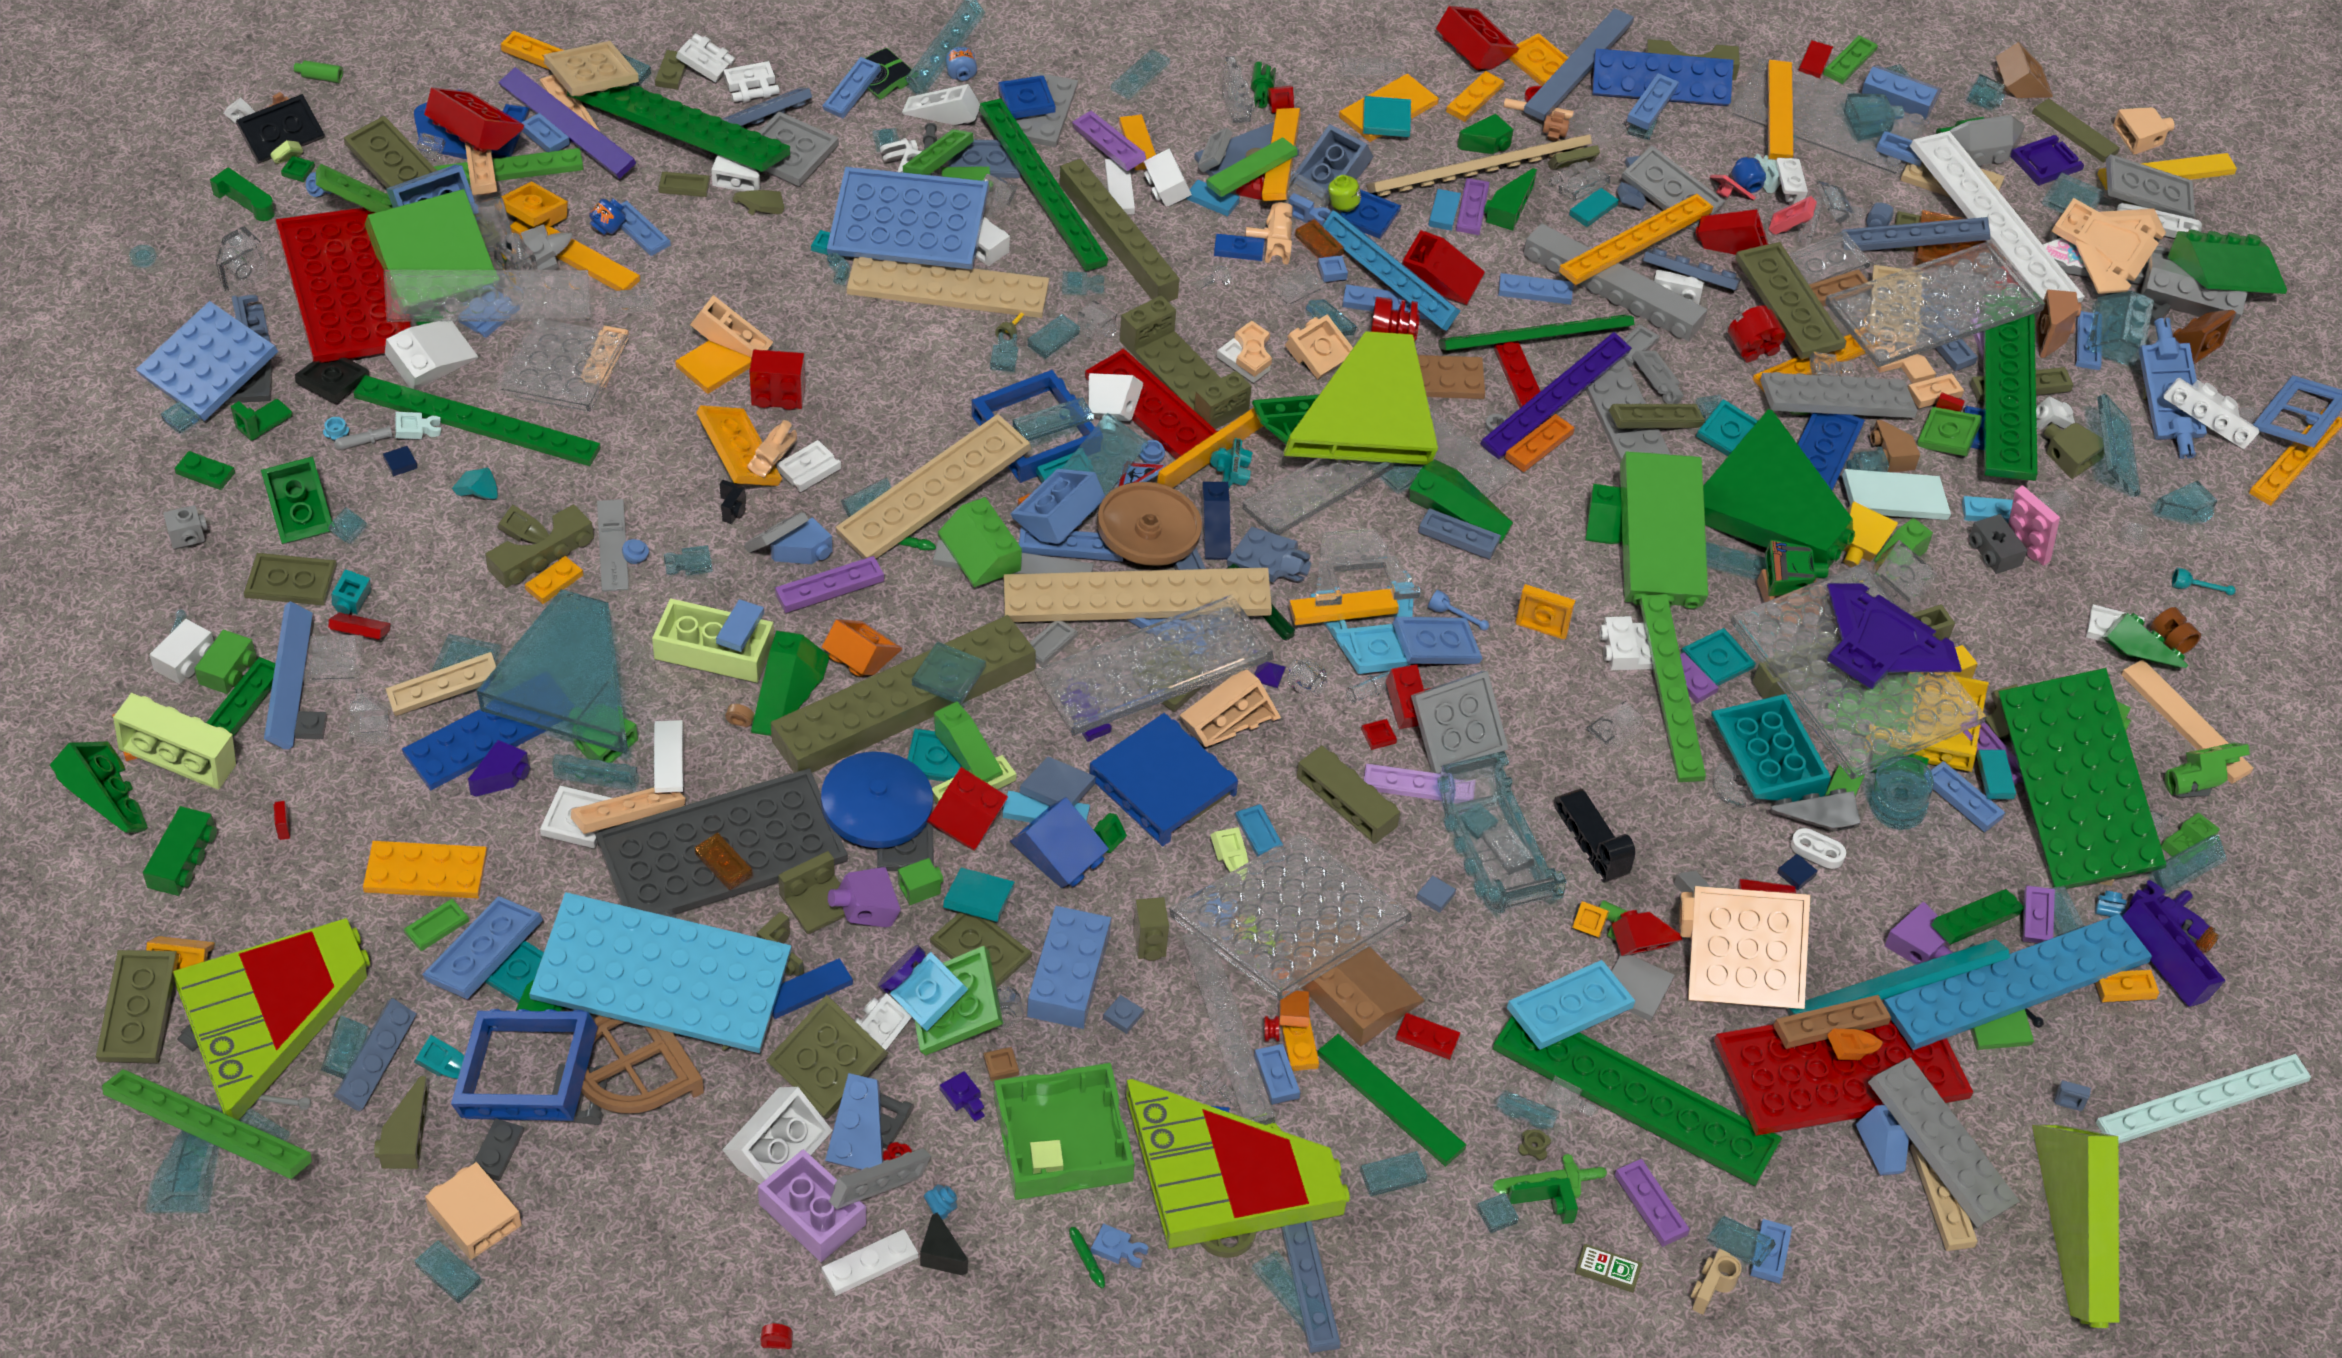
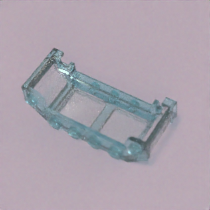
[1437,751,1567,913]

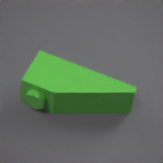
[934,701,1003,782]

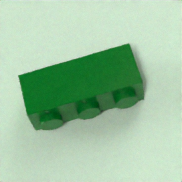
[142,806,217,896]

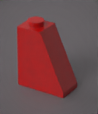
[1696,209,1768,255]

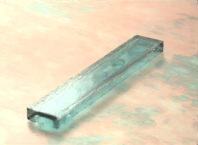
[905,0,985,95]

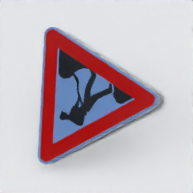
[1118,462,1165,487]

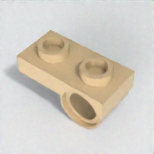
[1691,1248,1742,1315]

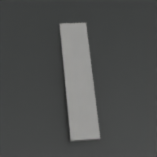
[597,499,629,592]

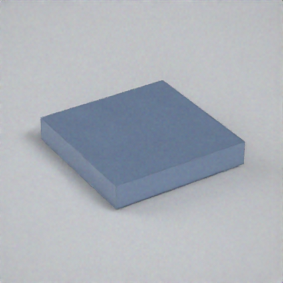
[1020,756,1096,806]

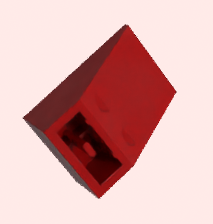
[1402,230,1485,305]

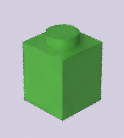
[898,858,944,906]

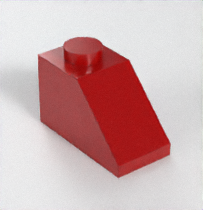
[1612,910,1682,956]

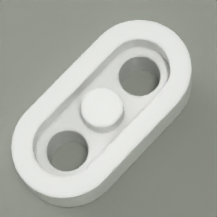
[1791,828,1846,869]

